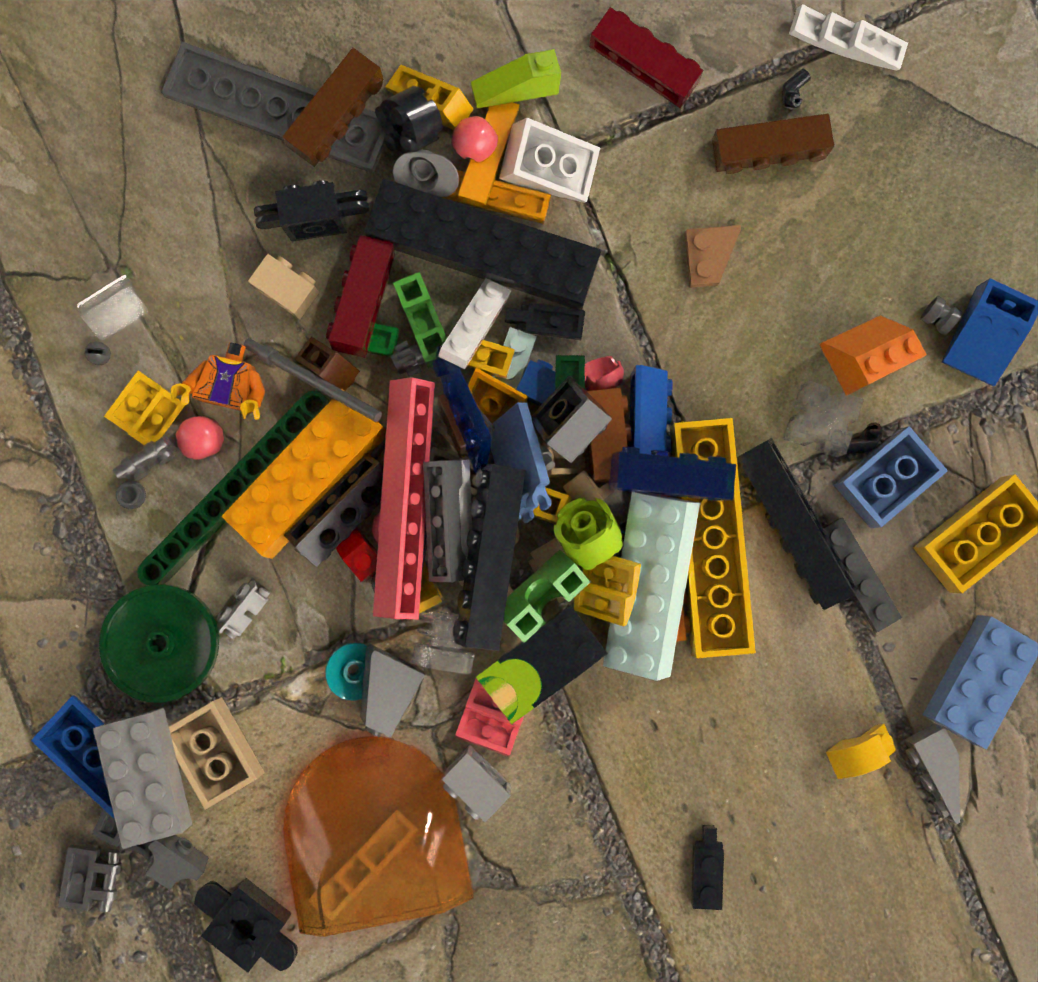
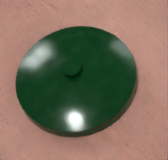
[99,584,219,703]

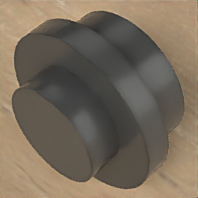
[116,480,146,509]

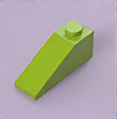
[471,49,561,109]

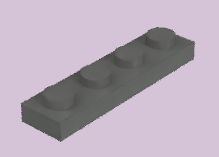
[823,518,902,632]

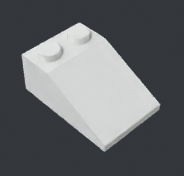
[499,118,600,203]

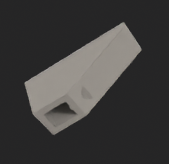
[904,724,960,824]

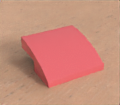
[455,679,524,757]

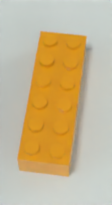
[221,389,386,559]

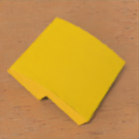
[104,370,185,445]
[574,556,641,627]

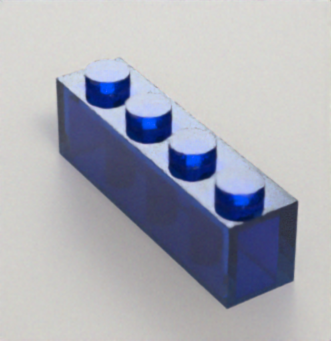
[609,447,736,501]

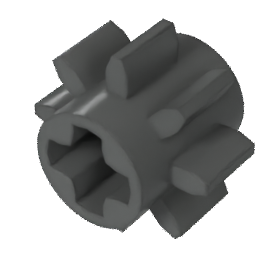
[391,341,426,377]

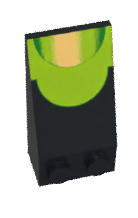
[476,605,608,724]

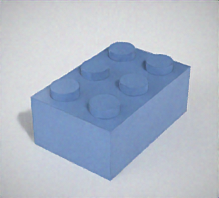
[834,426,948,529]

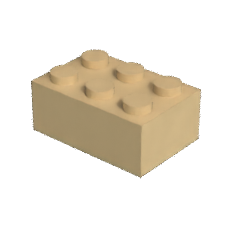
[169,697,265,810]

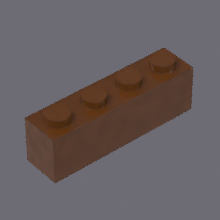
[282,47,384,167]
[712,113,835,174]

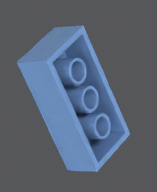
[923,615,1038,750]

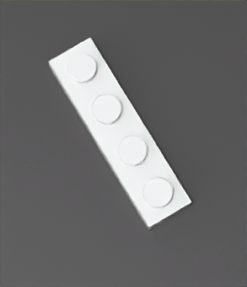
[438,278,511,369]

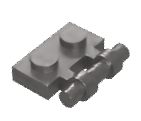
[113,436,179,480]
[58,844,122,912]

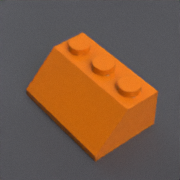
[819,315,927,396]

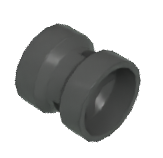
[920,296,962,335]

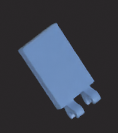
[486,402,551,523]

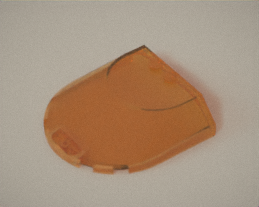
[283,736,474,937]

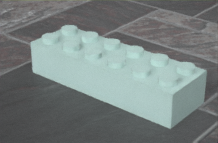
[603,492,700,681]

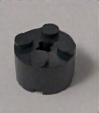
[375,86,443,154]

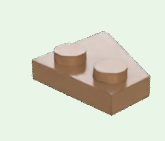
[685,225,741,288]

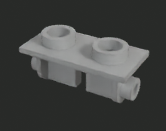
[216,578,270,639]

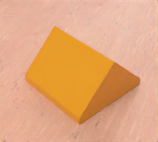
[465,368,528,429]

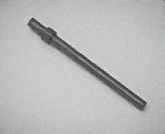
[243,338,382,422]

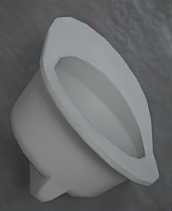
[393,149,459,197]

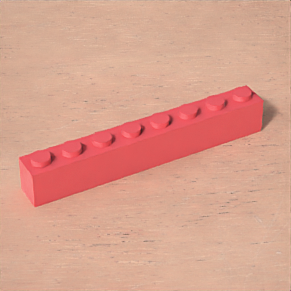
[373,378,435,620]

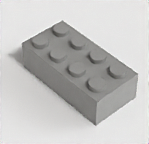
[93,708,193,849]

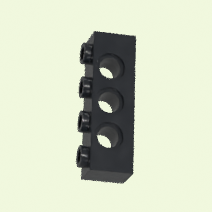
[284,453,384,567]

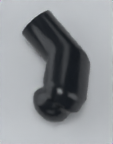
[782,69,811,109]
[843,422,883,454]

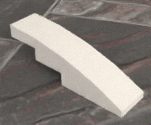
[789,4,908,71]

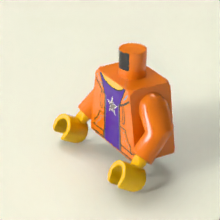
[171,342,265,420]

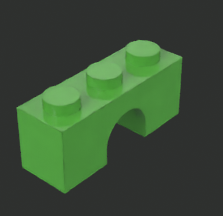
[393,272,447,369]
[504,550,590,643]

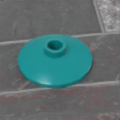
[325,643,368,701]

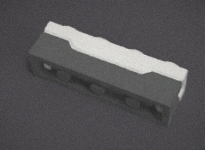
[423,460,472,582]

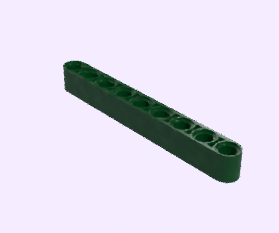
[137,390,329,585]

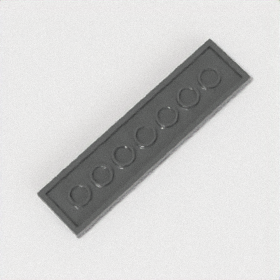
[161,42,386,173]

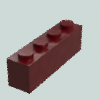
[589,7,704,109]
[326,235,395,358]

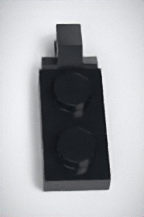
[505,303,585,341]
[691,825,724,910]

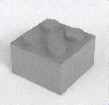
[442,744,511,822]

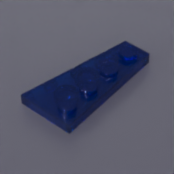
[433,346,492,473]

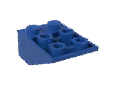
[942,278,1038,387]

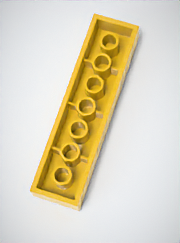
[670,418,756,658]

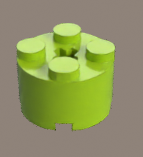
[553,497,623,570]

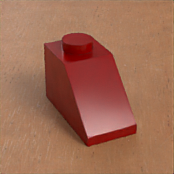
[335,527,377,582]

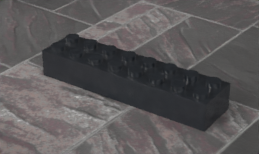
[364,178,601,310]

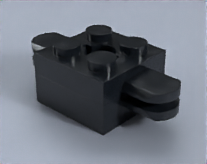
[254,180,369,242]
[194,878,298,973]

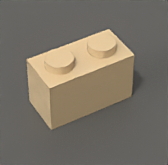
[248,254,319,320]

